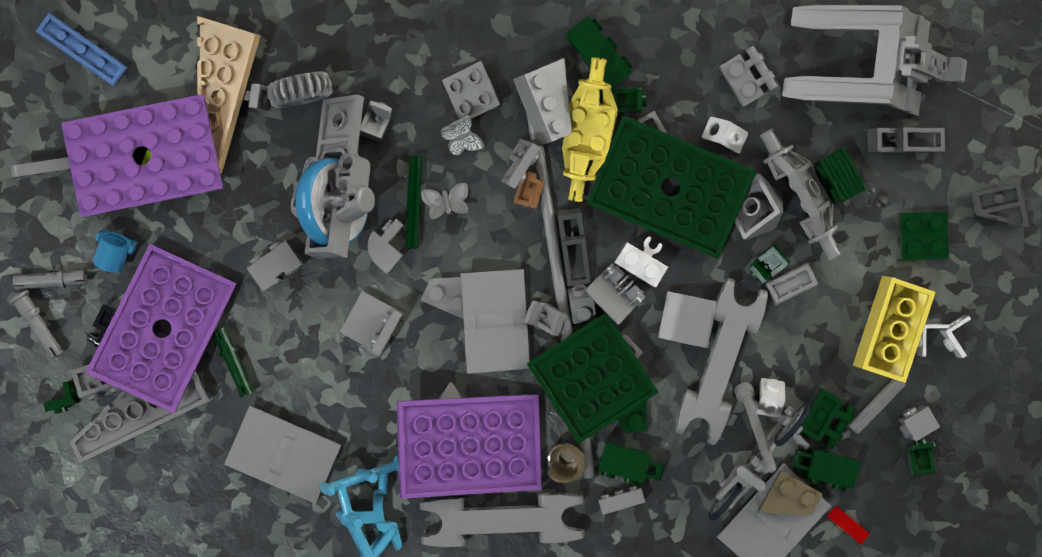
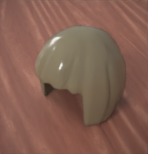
[548,443,586,483]

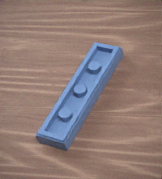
[35,13,128,87]

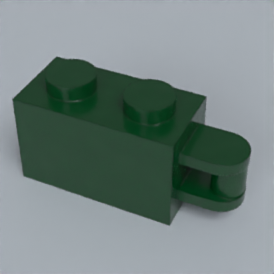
[597,440,665,485]
[791,447,861,492]

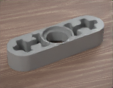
[10,157,71,179]

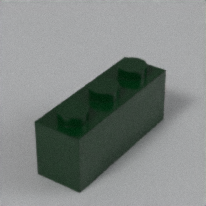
[565,16,632,90]

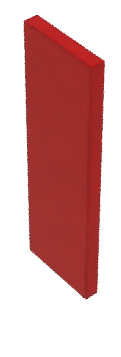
[827,505,870,544]

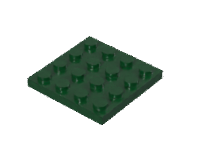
[527,312,659,444]

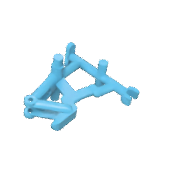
[319,455,402,557]

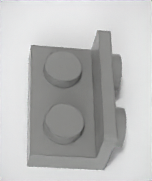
[71,365,123,402]

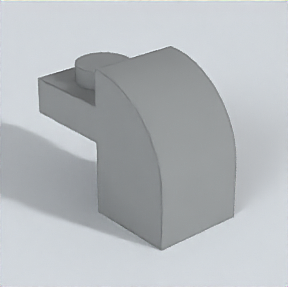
[368,219,405,274]

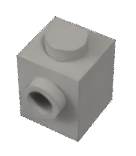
[899,405,940,442]

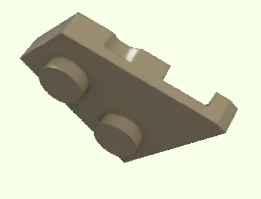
[758,470,823,515]

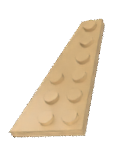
[197,16,260,173]

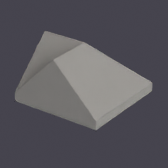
[734,173,783,240]

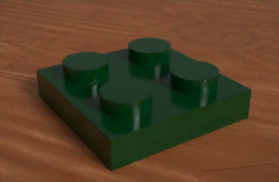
[898,211,949,260]

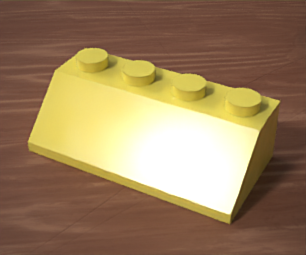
[852,276,936,383]

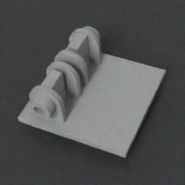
[442,61,500,119]
[585,263,645,325]

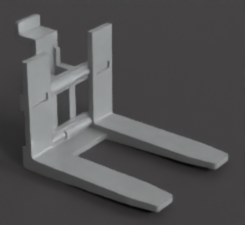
[782,5,967,116]

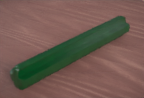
[405,155,422,249]

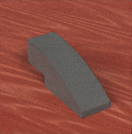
[867,128,945,153]
[557,207,591,286]

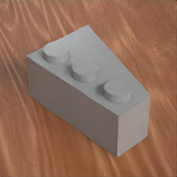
[513,58,572,146]

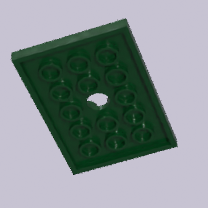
[586,115,756,259]

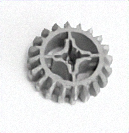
[267,71,332,108]

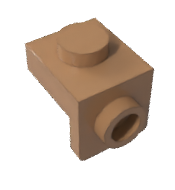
[513,171,545,209]

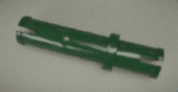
[213,327,255,398]

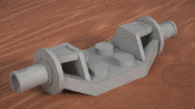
[759,128,842,260]

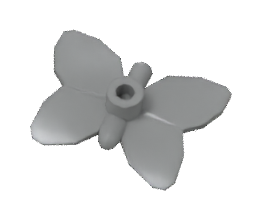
[420,183,469,219]

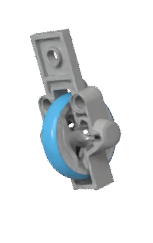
[291,94,375,259]

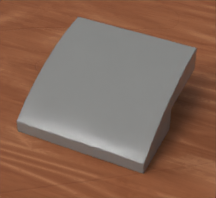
[658,291,717,348]

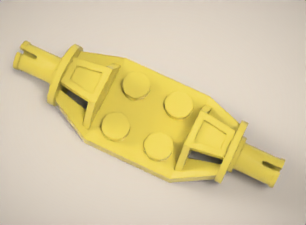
[562,57,618,202]

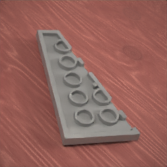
[70,370,210,464]

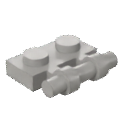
[719,46,778,107]

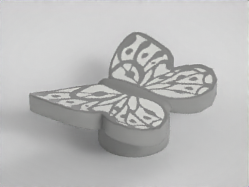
[441,115,484,156]

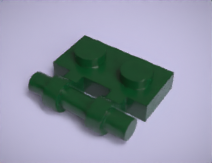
[801,388,856,449]

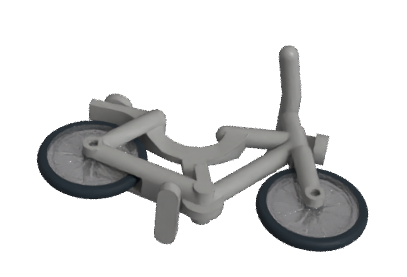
[708,399,810,521]

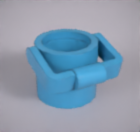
[93,229,138,273]

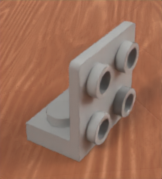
[340,291,404,356]

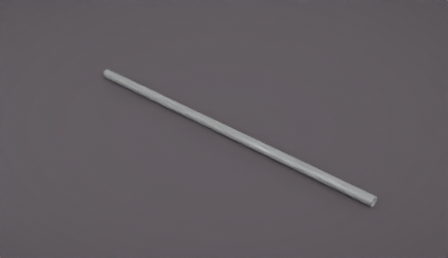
[526,113,596,478]

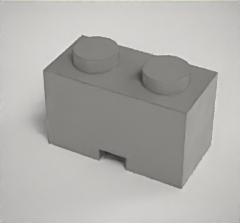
[247,240,305,292]

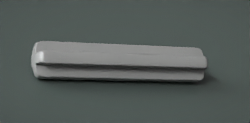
[849,379,905,434]

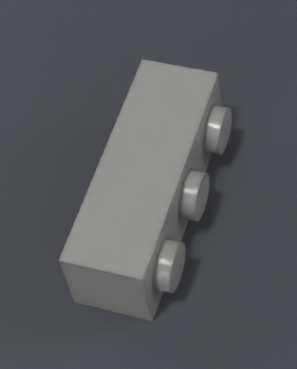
[598,485,645,515]

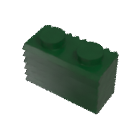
[816,147,868,203]

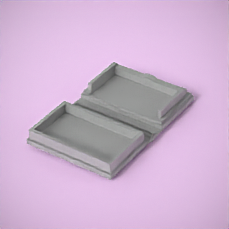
[460,269,530,374]
[224,406,341,504]
[717,463,831,557]

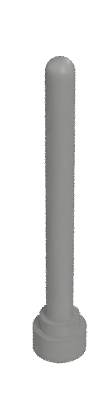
[734,382,776,473]

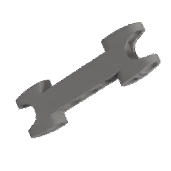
[675,277,768,445]
[419,492,585,547]

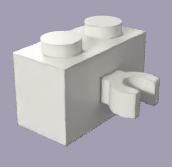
[614,237,668,287]

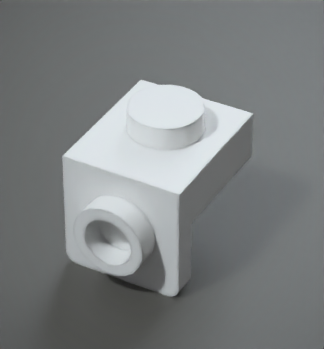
[757,378,785,417]

